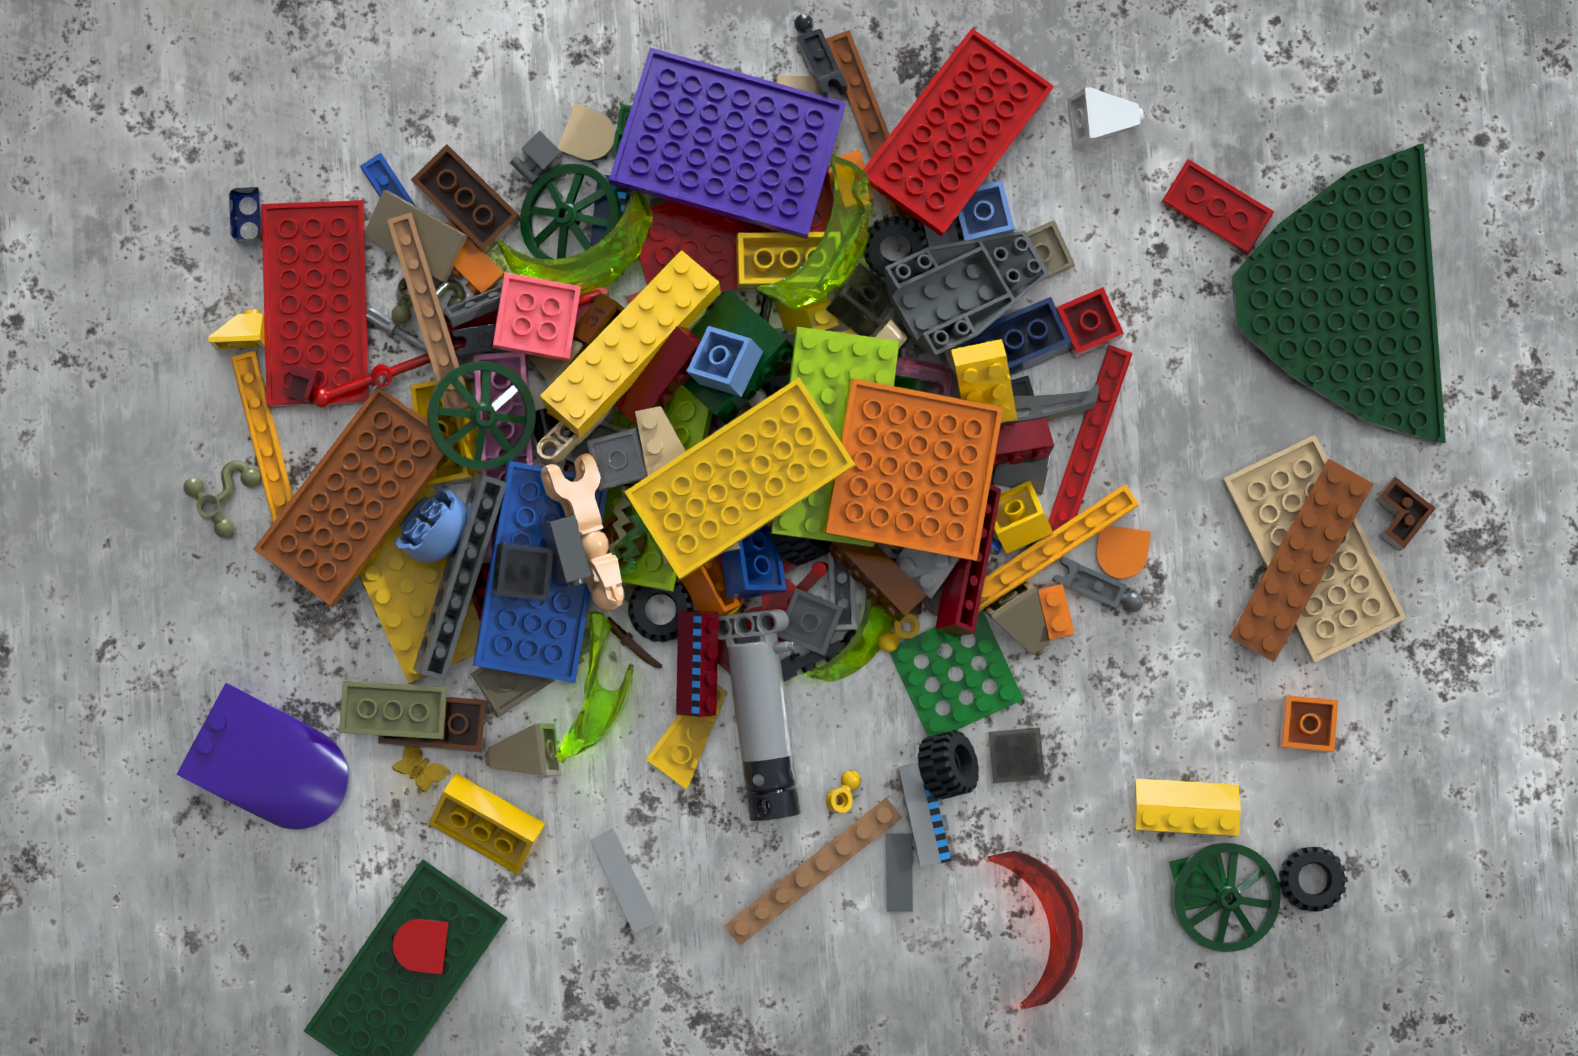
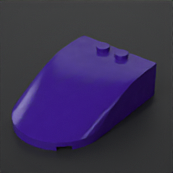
[176,683,349,830]

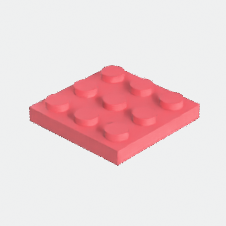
[492,272,581,362]

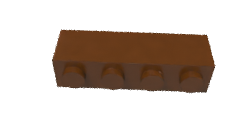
[828,542,926,622]

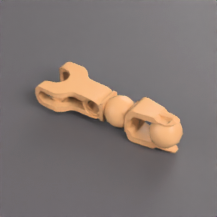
[541,453,625,611]

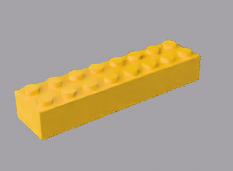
[540,250,721,439]

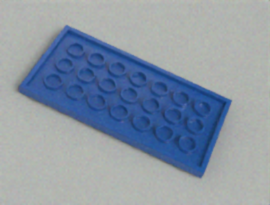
[473,461,608,683]

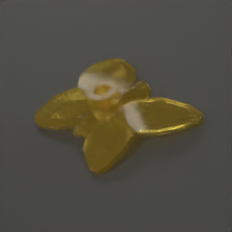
[392,747,450,792]

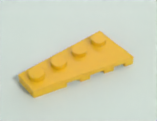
[646,684,727,790]

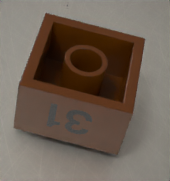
[573,293,625,347]

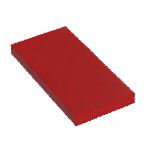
[1161,159,1274,255]

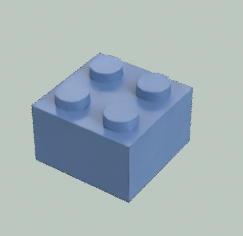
[957,180,1015,241]
[687,326,763,397]

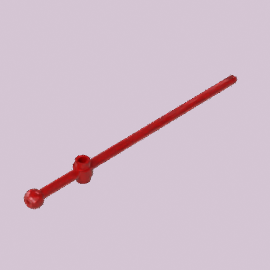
[312,290,601,408]

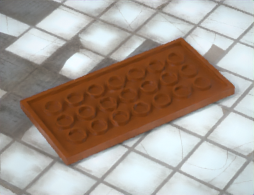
[253,386,458,608]

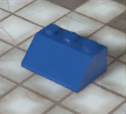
[721,525,787,598]

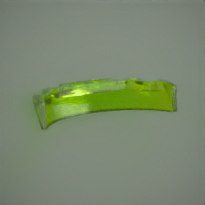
[757,155,873,309]
[497,190,653,295]
[806,592,893,682]

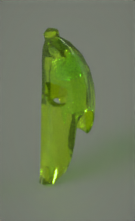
[554,611,634,763]

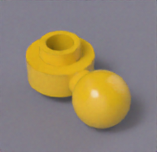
[878,614,920,652]
[826,770,861,813]

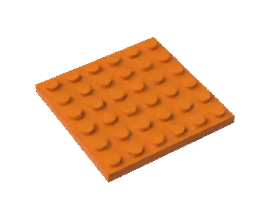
[824,378,1003,561]

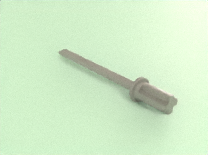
[367,307,475,383]

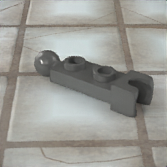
[1052,557,1144,613]

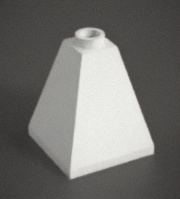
[1068,87,1143,149]

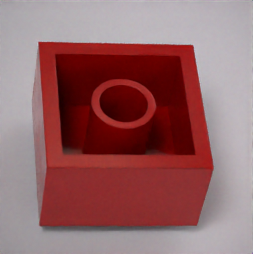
[1056,287,1124,358]

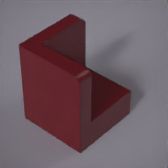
[286,364,320,404]

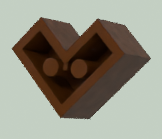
[1375,477,1436,551]

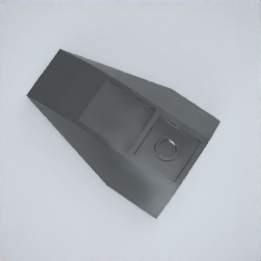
[884,230,1049,357]

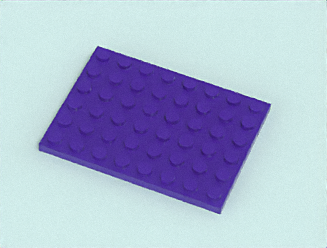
[608,47,846,239]

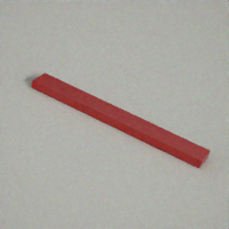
[1048,345,1133,531]

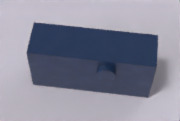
[958,297,1072,376]

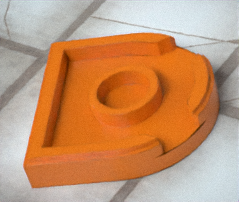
[1096,526,1151,579]

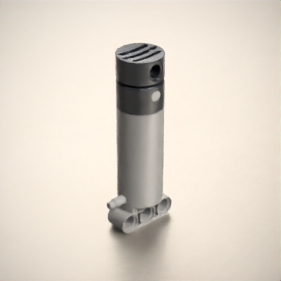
[718,609,801,821]

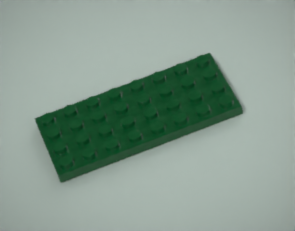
[304,859,508,1056]

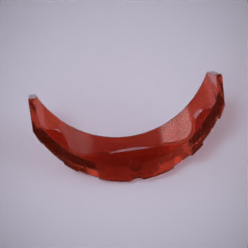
[987,851,1083,1009]

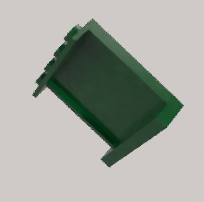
[683,289,794,425]

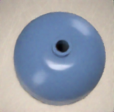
[395,487,467,563]

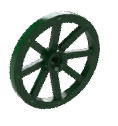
[520,164,621,271]
[427,361,536,470]
[1172,843,1281,952]

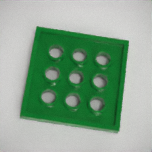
[889,610,1024,737]

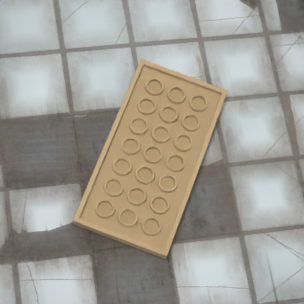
[1223,435,1406,663]

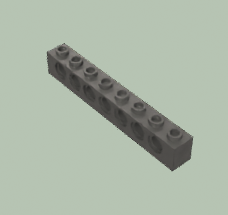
[413,472,507,681]

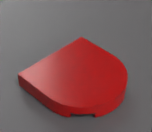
[393,919,449,974]

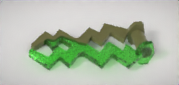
[608,484,649,577]

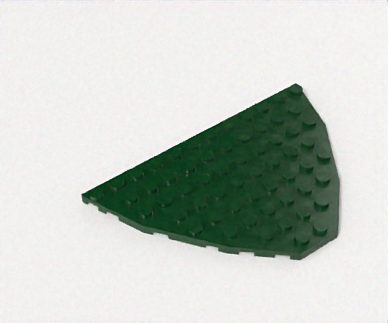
[1232,143,1446,444]

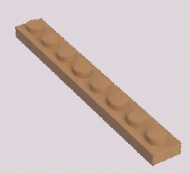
[387,213,471,410]
[724,797,902,946]

